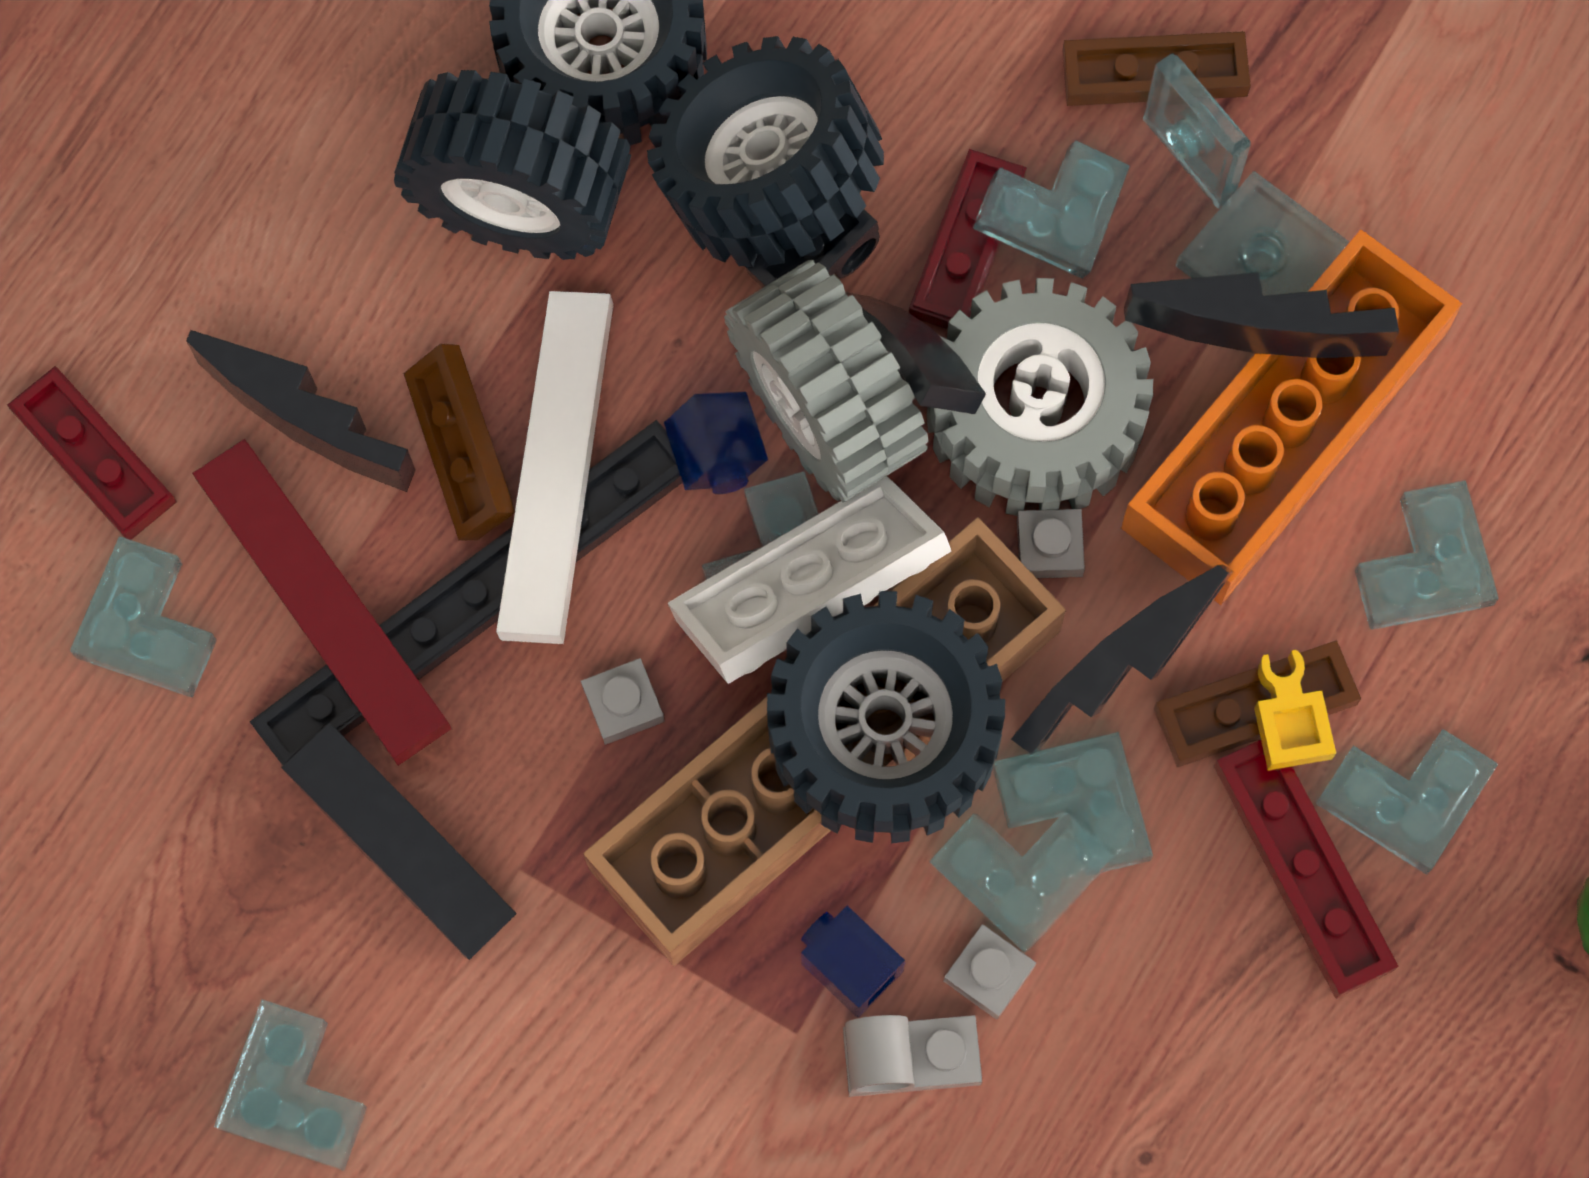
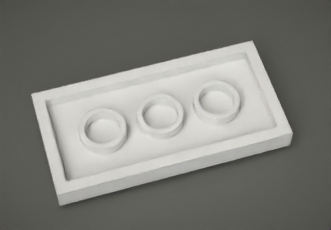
[668,476,951,684]

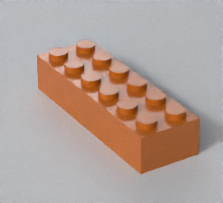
[1121,229,1463,605]

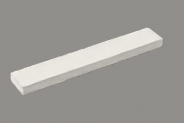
[496,291,613,644]

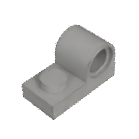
[843,1015,982,1097]

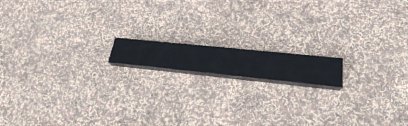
[250,420,696,765]

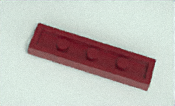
[1214,739,1399,999]

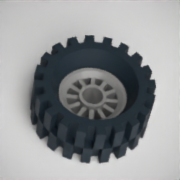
[767,591,1005,844]

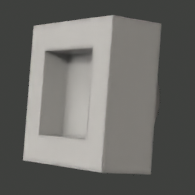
[1017,509,1085,578]
[581,658,665,745]
[943,924,1036,1020]

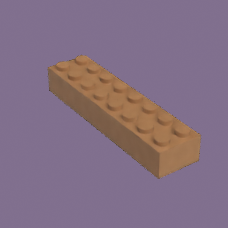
[583,517,1066,966]

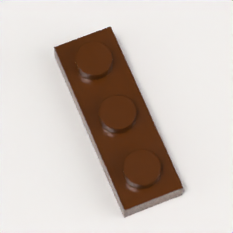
[1062,31,1251,106]
[403,344,515,541]
[1154,640,1361,768]

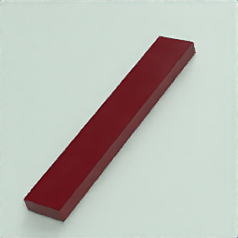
[192,439,452,766]

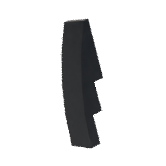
[1124,272,1399,358]
[845,292,986,414]
[186,330,415,492]
[1011,564,1234,755]
[280,722,517,960]

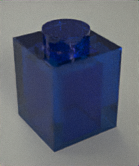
[664,392,769,495]
[801,905,905,1018]

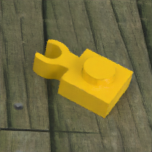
[1254,650,1336,770]

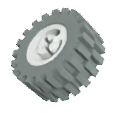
[724,260,928,503]
[927,278,1153,516]

